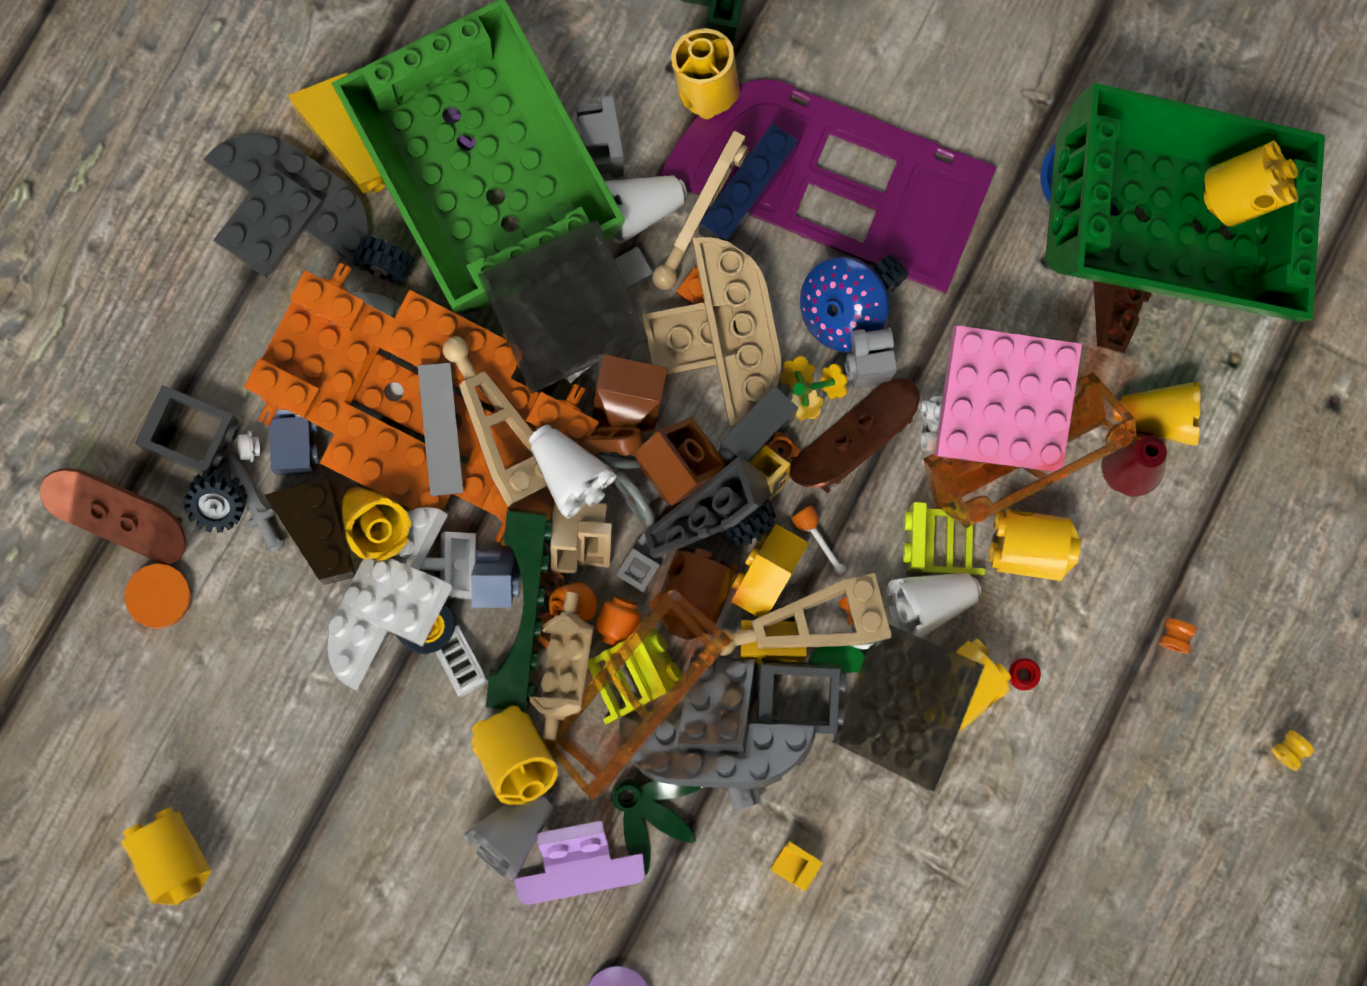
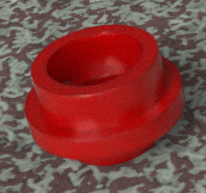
[1008,658,1041,691]

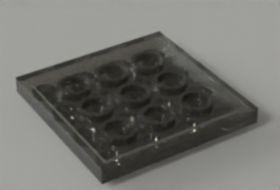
[477,220,648,393]
[832,624,985,791]

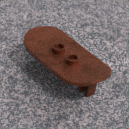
[789,378,920,493]
[40,468,186,564]

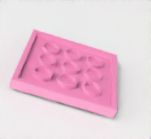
[934,325,1082,473]

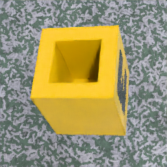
[749,445,791,501]

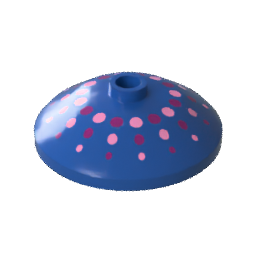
[800,257,890,352]

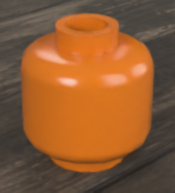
[549,581,597,622]
[595,596,642,646]

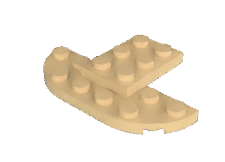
[642,237,781,427]

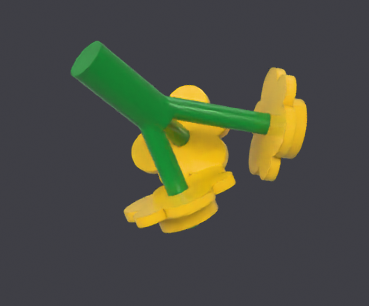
[779,355,848,421]

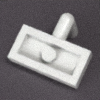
[419,531,476,599]

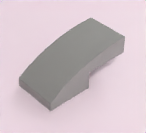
[616,520,669,592]

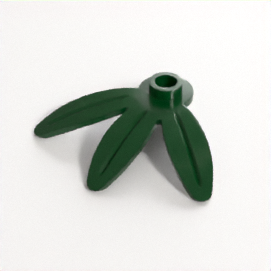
[611,779,704,875]

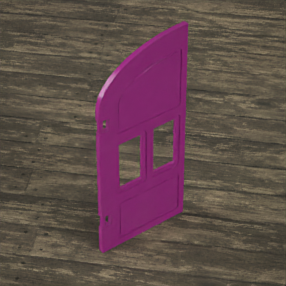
[660,79,997,294]

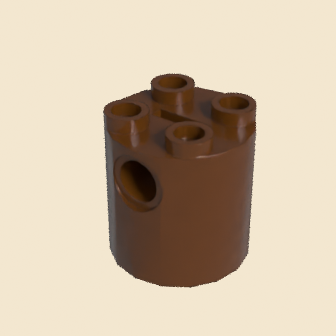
[653,547,738,640]

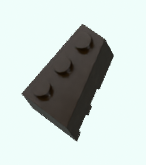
[264,478,355,585]

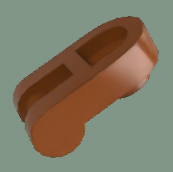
[581,427,643,457]

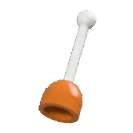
[791,504,846,577]

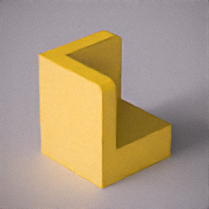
[771,841,823,891]

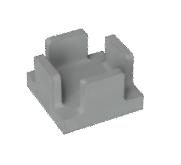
[576,96,624,178]

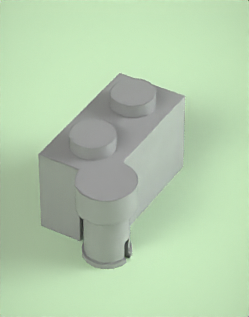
[843,328,897,389]

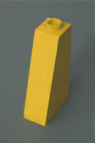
[288,72,387,194]

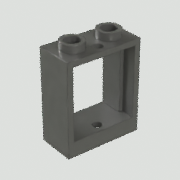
[135,385,240,475]
[719,386,798,465]
[757,660,846,734]

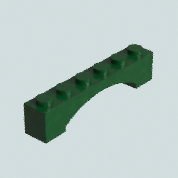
[486,508,553,711]

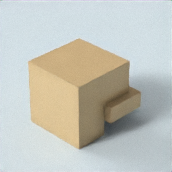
[550,501,612,573]

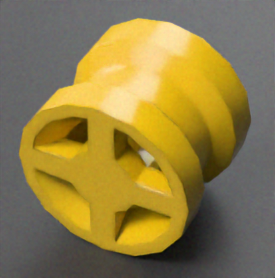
[1272,730,1315,771]

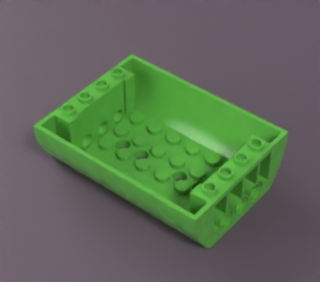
[332,0,625,313]

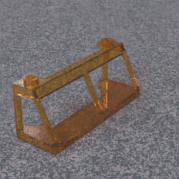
[923,372,1137,528]
[543,588,733,801]

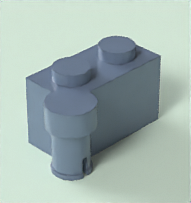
[268,409,320,475]
[471,547,521,608]

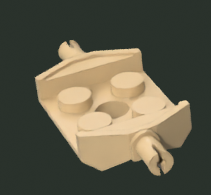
[530,592,593,741]

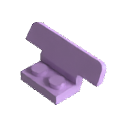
[514,821,645,905]

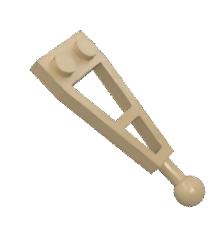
[652,131,749,290]
[443,336,548,507]
[710,573,891,656]

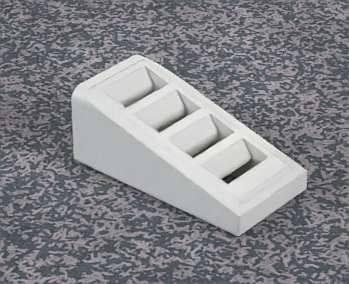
[435,625,488,698]

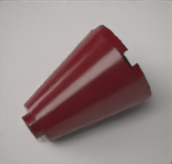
[1101,434,1167,497]

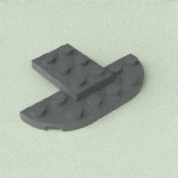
[203,134,369,279]
[619,657,816,789]

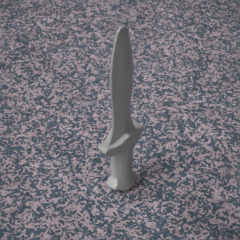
[227,454,284,551]

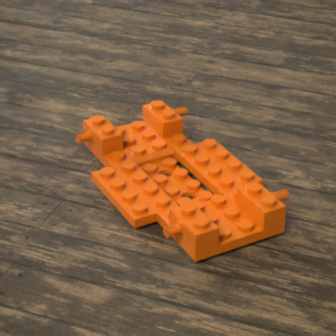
[244,262,599,546]

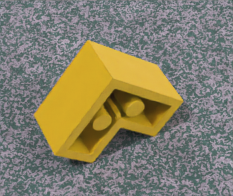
[731,524,809,618]

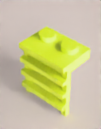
[903,502,986,576]
[587,629,684,725]

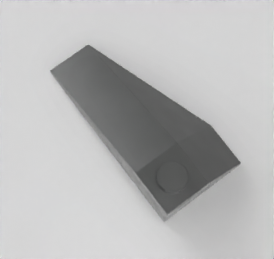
[644,457,772,558]

